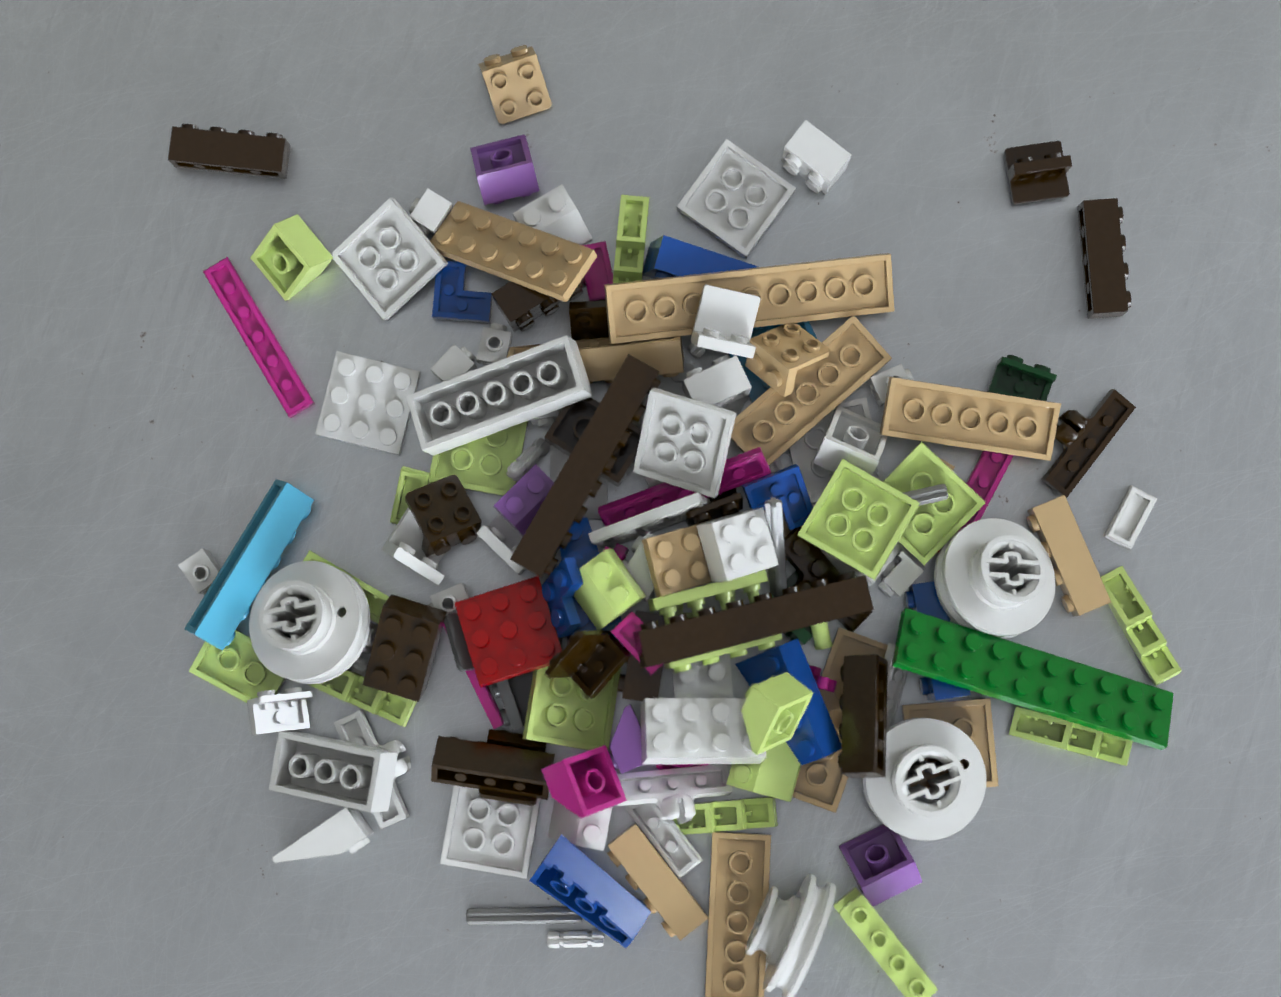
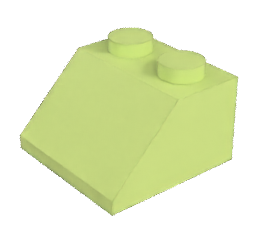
[250,214,333,301]
[573,548,647,631]
[741,672,813,755]
[726,742,801,802]

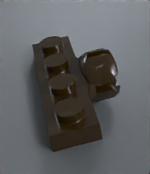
[1041,389,1136,498]
[784,527,872,632]

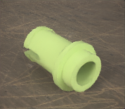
[810,622,833,650]

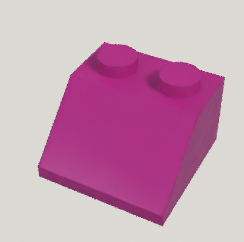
[541,745,627,818]

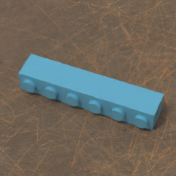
[184,479,314,651]

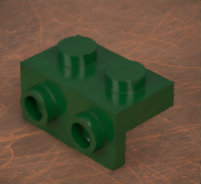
[987,355,1057,401]

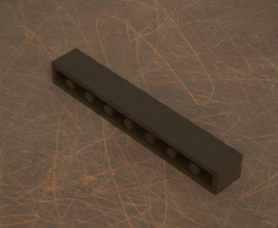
[510,354,661,578]
[633,571,874,667]

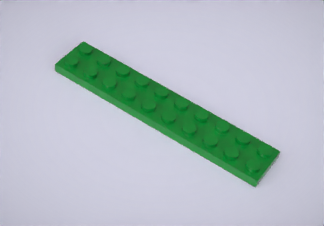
[892,608,1174,750]

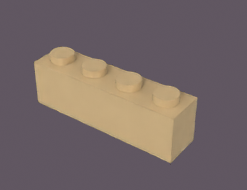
[1026,495,1111,617]
[607,822,708,940]

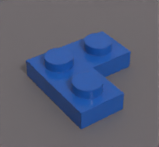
[432,261,492,323]
[742,464,813,530]
[542,557,583,638]

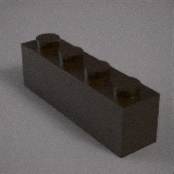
[168,124,291,179]
[1077,198,1131,319]
[838,654,888,778]
[431,736,555,800]

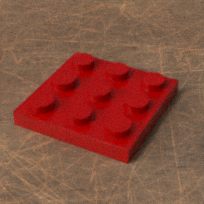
[454,576,562,688]

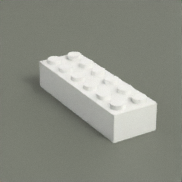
[406,335,593,456]

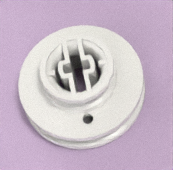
[934,518,1055,640]
[249,561,371,684]
[862,718,987,841]
[745,874,836,997]

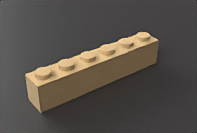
[507,336,685,384]

